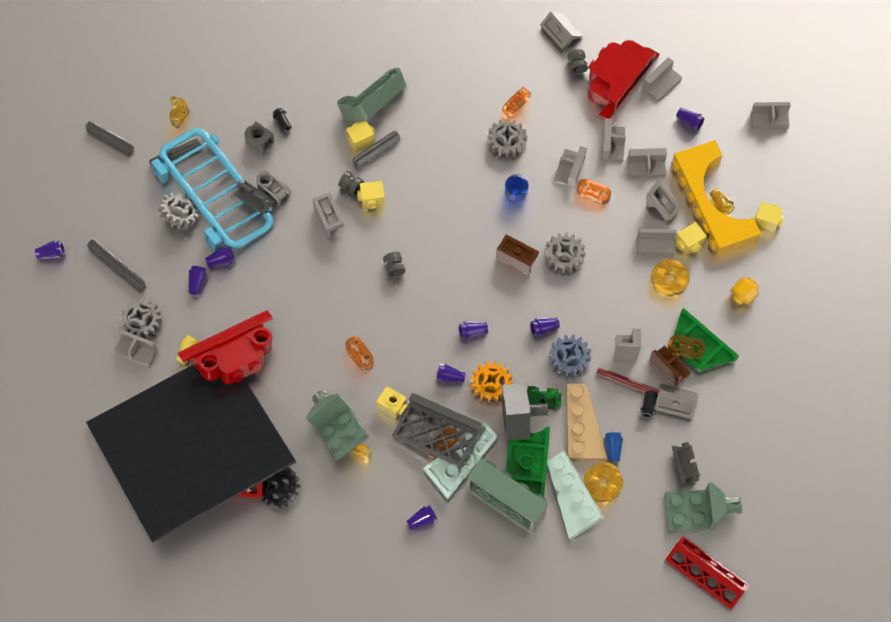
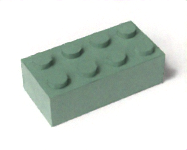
[466,458,548,533]

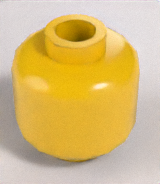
[731,277,759,305]

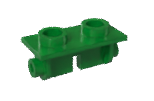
[527,386,563,408]

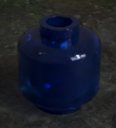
[504,174,529,202]

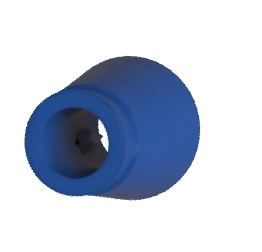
[603,432,623,462]

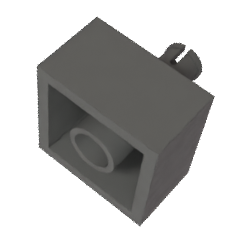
[502,383,548,441]

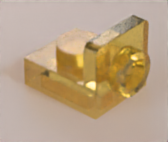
[169,96,190,129]
[347,444,372,464]

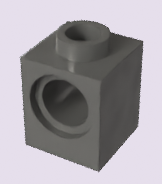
[244,121,274,154]

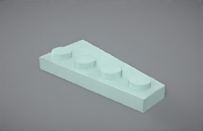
[423,422,498,501]
[547,451,604,540]

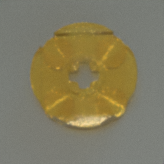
[651,259,689,297]
[583,462,623,503]

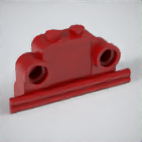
[588,40,660,120]
[177,310,273,384]

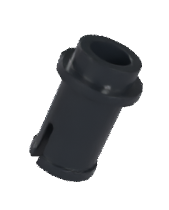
[273,108,292,132]
[640,392,657,418]

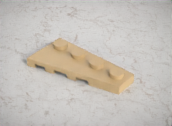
[566,384,608,461]

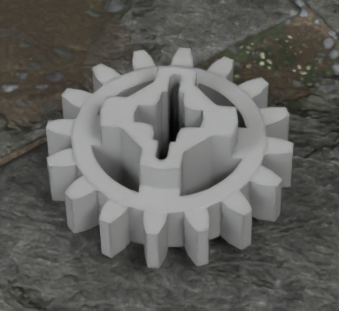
[487,118,527,158]
[158,193,200,229]
[544,232,586,273]
[119,298,162,338]

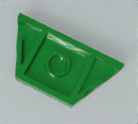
[670,308,739,373]
[506,427,550,497]

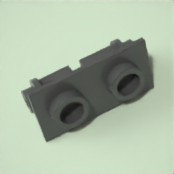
[234,181,275,215]
[671,442,700,485]

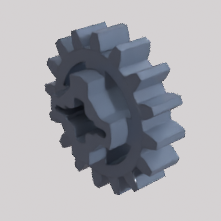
[549,335,591,376]

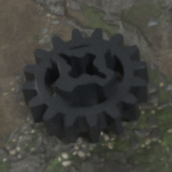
[262,467,301,509]

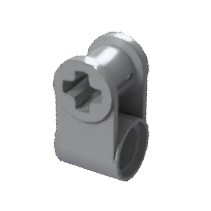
[256,171,291,206]

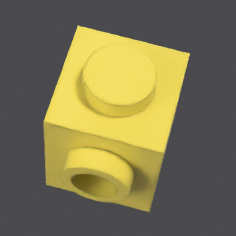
[346,121,376,152]
[357,181,385,209]
[755,202,784,233]
[675,222,707,255]
[376,386,407,420]

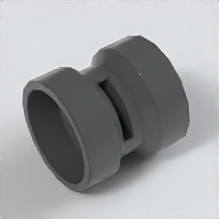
[567,49,588,74]
[338,171,364,196]
[383,252,406,277]

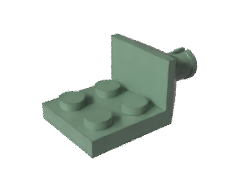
[306,390,369,461]
[664,483,742,533]

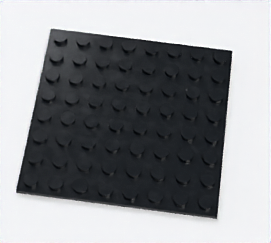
[86,365,297,543]

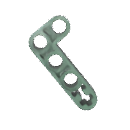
[337,68,407,122]

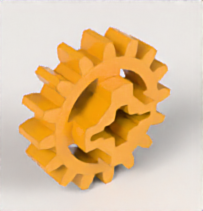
[470,361,513,403]

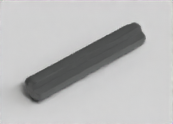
[85,121,134,154]
[352,131,400,167]
[149,138,201,168]

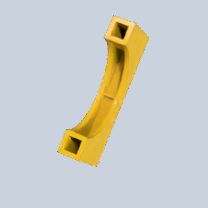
[671,140,761,256]

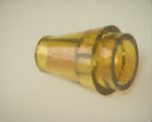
[710,188,734,215]

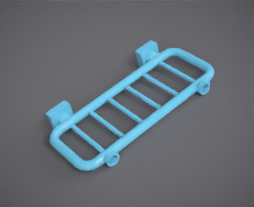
[151,128,273,252]

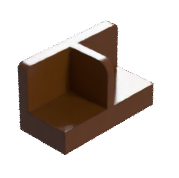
[496,234,539,275]
[650,345,691,387]

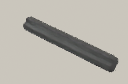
[87,239,146,291]

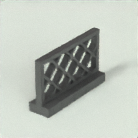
[392,393,484,468]

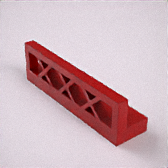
[665,536,749,610]

